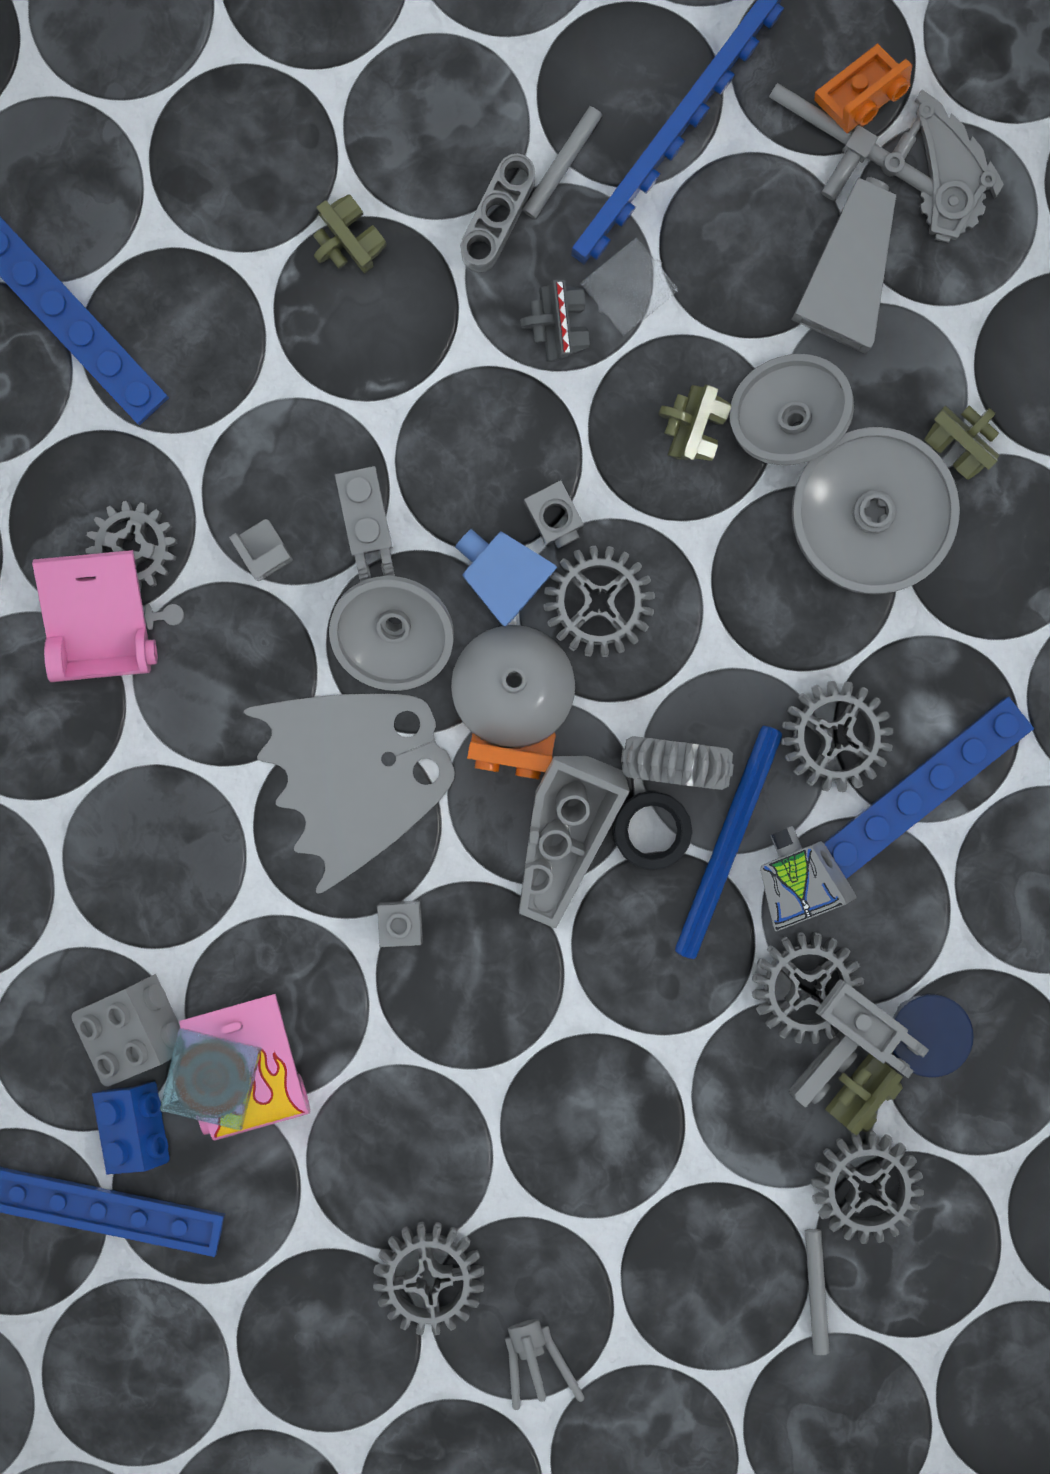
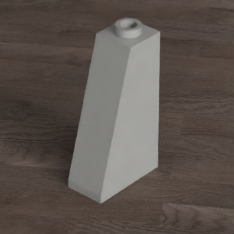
[791,177,896,354]

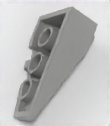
[519,756,629,928]

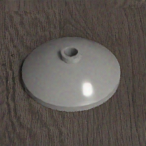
[730,354,854,465]
[329,576,454,691]
[451,625,575,748]

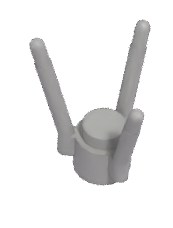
[505,1319,585,1410]

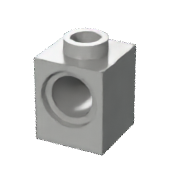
[524,480,584,549]
[377,900,423,947]

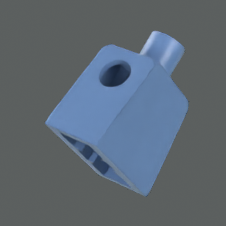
[455,529,557,627]

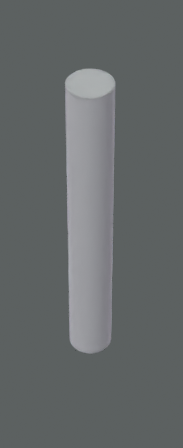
[522,106,603,219]
[805,1229,830,1355]

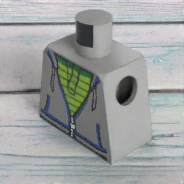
[760,826,857,931]

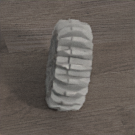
[543,546,655,657]
[781,681,893,792]
[621,736,734,790]
[752,932,864,1044]
[811,1131,924,1244]
[373,1222,484,1335]

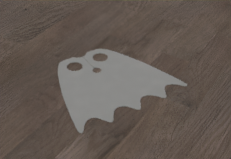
[244,694,455,894]

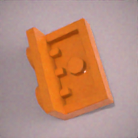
[814,43,912,133]
[467,732,556,780]

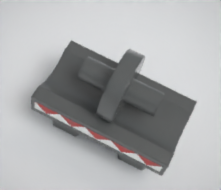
[520,280,590,362]

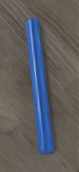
[675,726,782,959]

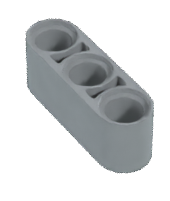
[460,153,535,273]

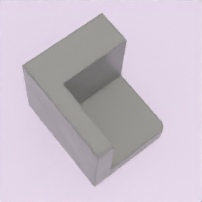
[229,519,294,581]

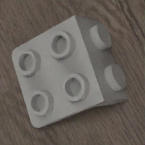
[72,974,187,1087]

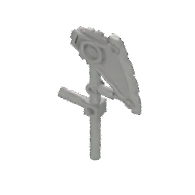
[769,83,1004,243]

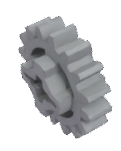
[85,501,178,591]

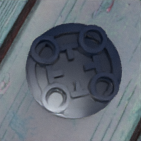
[893,994,974,1078]

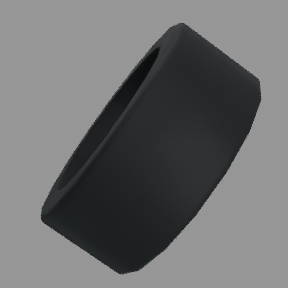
[613,791,693,870]

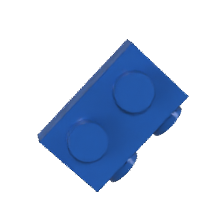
[92,1082,170,1175]

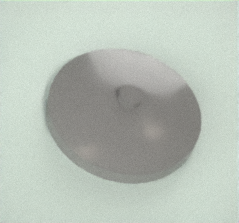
[792,427,960,594]

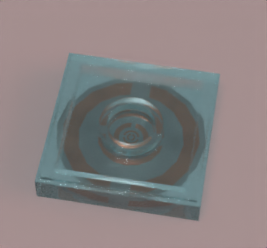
[160,1028,262,1130]

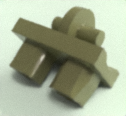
[313,194,387,274]
[658,385,732,461]
[924,405,1000,480]
[825,1053,903,1136]

